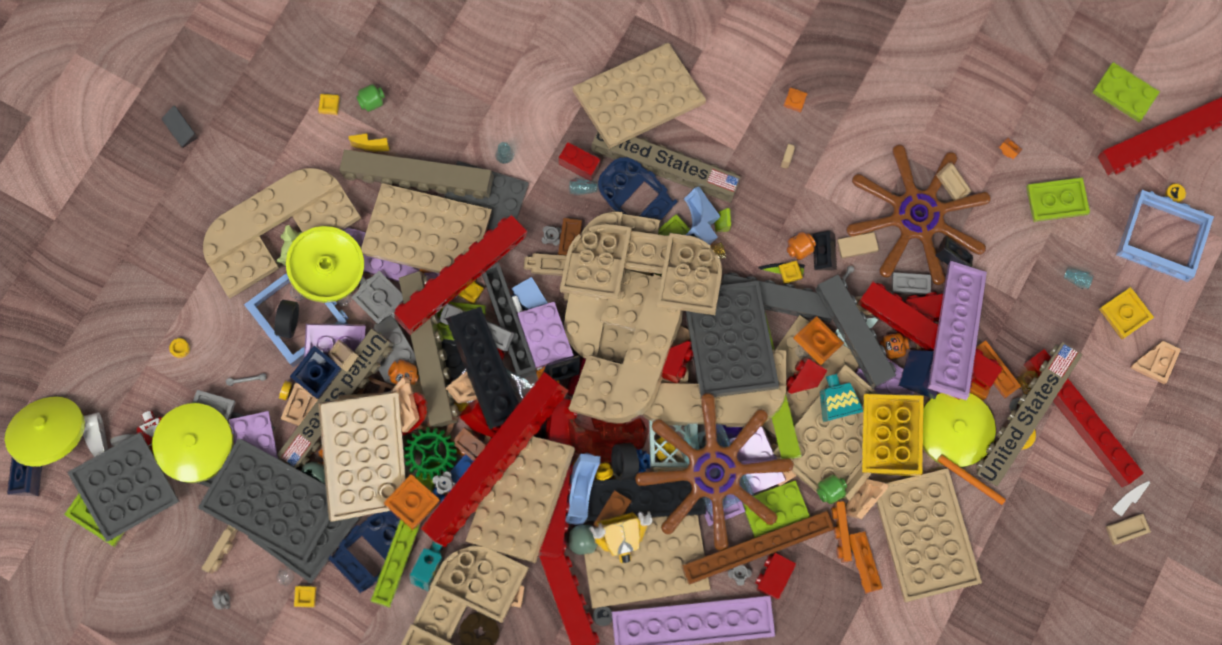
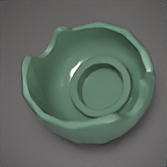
[301,462,326,485]
[568,525,597,555]

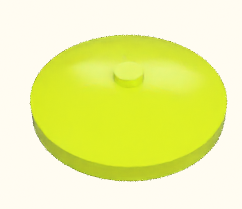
[286,226,364,303]
[923,393,996,468]
[5,397,85,466]
[152,403,234,483]

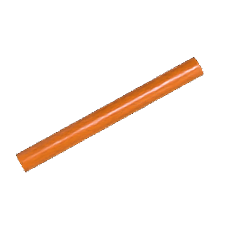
[937,454,1006,505]

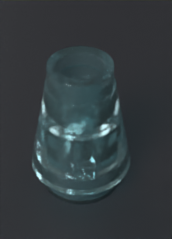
[495,142,514,164]
[569,177,597,196]
[1064,268,1094,290]

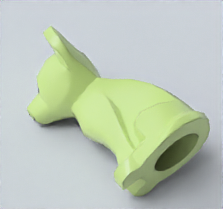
[276,225,302,266]

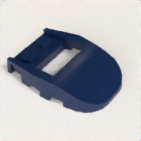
[598,157,678,221]
[328,511,400,594]

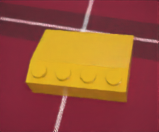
[862,394,924,476]

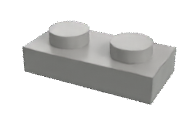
[891,272,931,295]

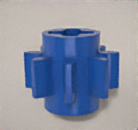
[636,449,650,473]

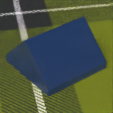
[290,346,342,400]
[898,351,938,399]
[7,457,42,496]

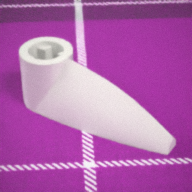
[83,413,108,457]

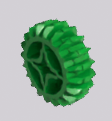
[403,427,457,481]

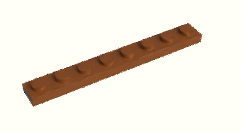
[681,511,834,585]

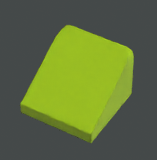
[714,208,731,232]

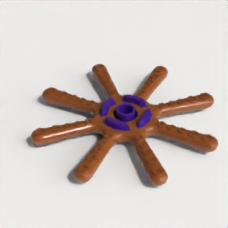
[846,145,991,285]
[635,393,794,550]

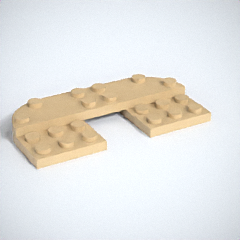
[203,168,361,298]
[564,212,660,365]
[560,224,722,315]
[569,269,683,423]
[643,350,786,427]
[401,546,529,645]

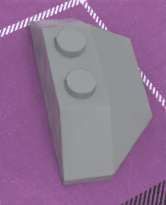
[373,316,420,385]

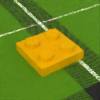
[1099,287,1154,340]

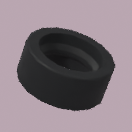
[274,299,299,338]
[611,442,639,481]

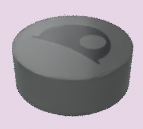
[593,606,612,626]

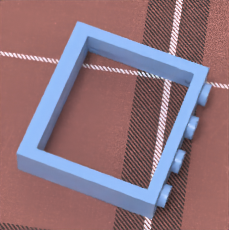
[1116,190,1214,282]
[244,273,349,368]

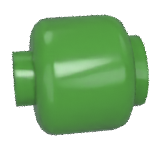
[356,84,385,112]
[816,475,847,504]

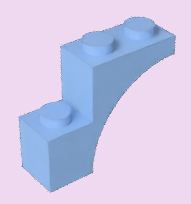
[684,187,720,245]
[565,453,600,525]

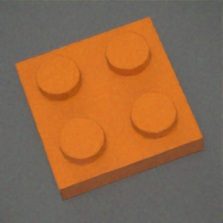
[793,316,844,365]
[384,474,440,530]

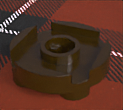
[459,612,500,645]

